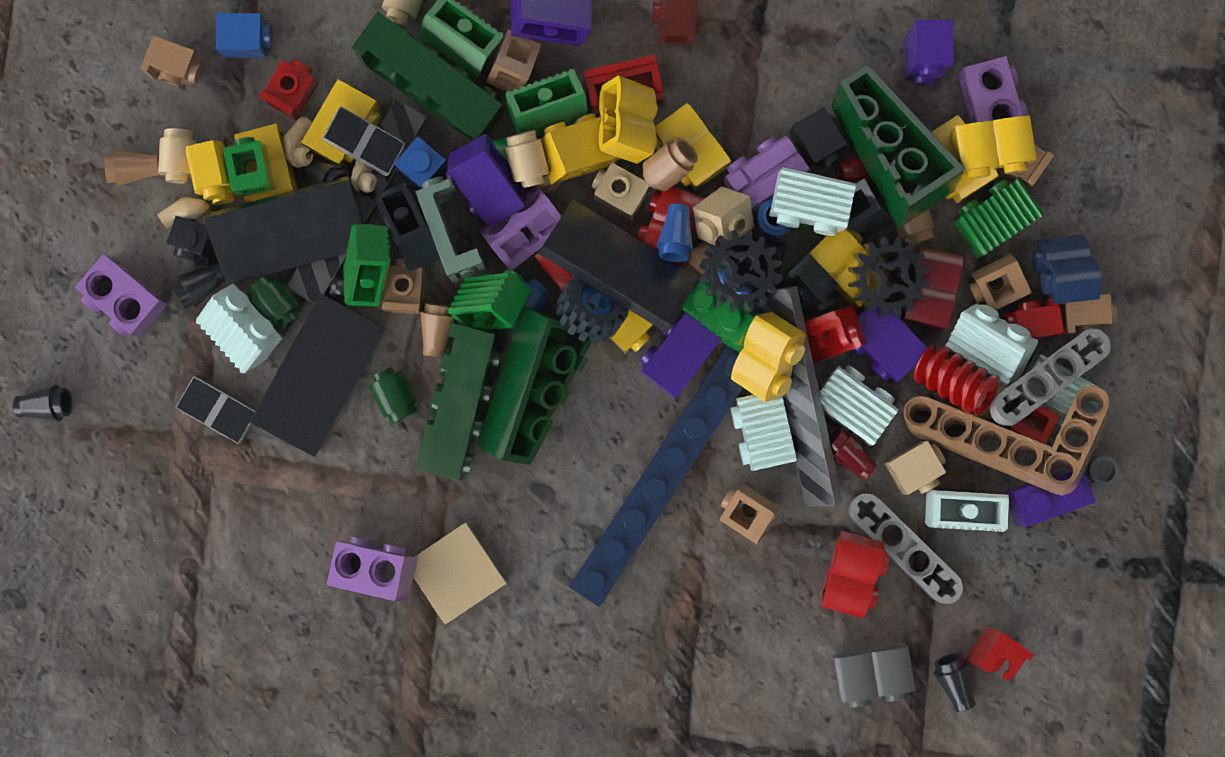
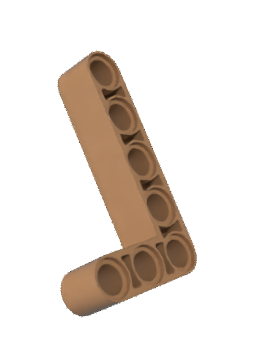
[903,385,1110,495]

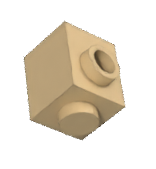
[591,163,650,221]
[693,187,754,245]
[884,441,946,495]

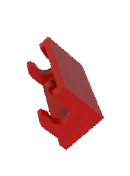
[584,55,664,116]
[804,306,867,364]
[965,626,1034,680]

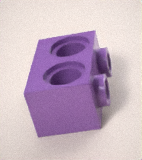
[957,56,1028,123]
[479,186,561,270]
[75,254,168,337]
[327,536,417,601]

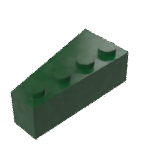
[352,11,504,141]
[831,64,965,228]
[477,307,599,465]
[415,323,504,481]

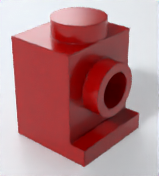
[259,59,318,121]
[1003,298,1064,339]
[1003,401,1059,445]

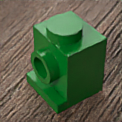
[223,137,276,197]

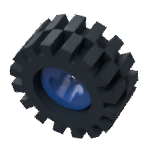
[556,276,629,343]

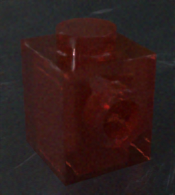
[652,0,698,45]

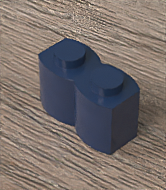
[1032,235,1102,304]

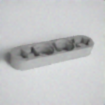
[990,329,1111,426]
[848,493,963,604]

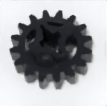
[699,230,783,314]
[848,237,930,317]

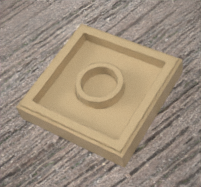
[413,522,507,625]

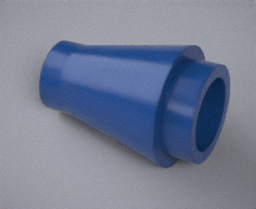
[656,204,693,262]

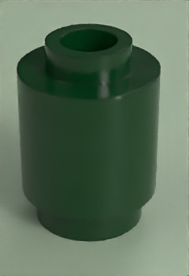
[247,274,301,330]
[369,367,418,424]

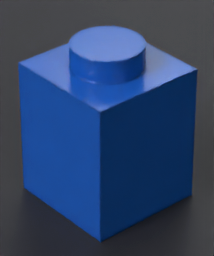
[216,13,273,58]
[394,137,448,190]

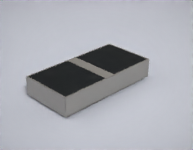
[321,106,405,176]
[175,376,255,444]

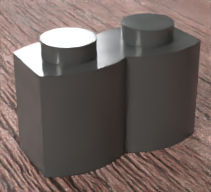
[832,643,916,708]

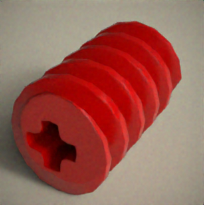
[914,345,1000,416]

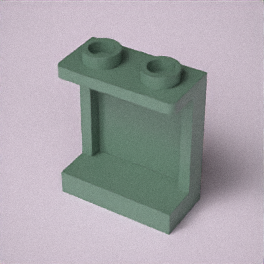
[415,177,487,283]

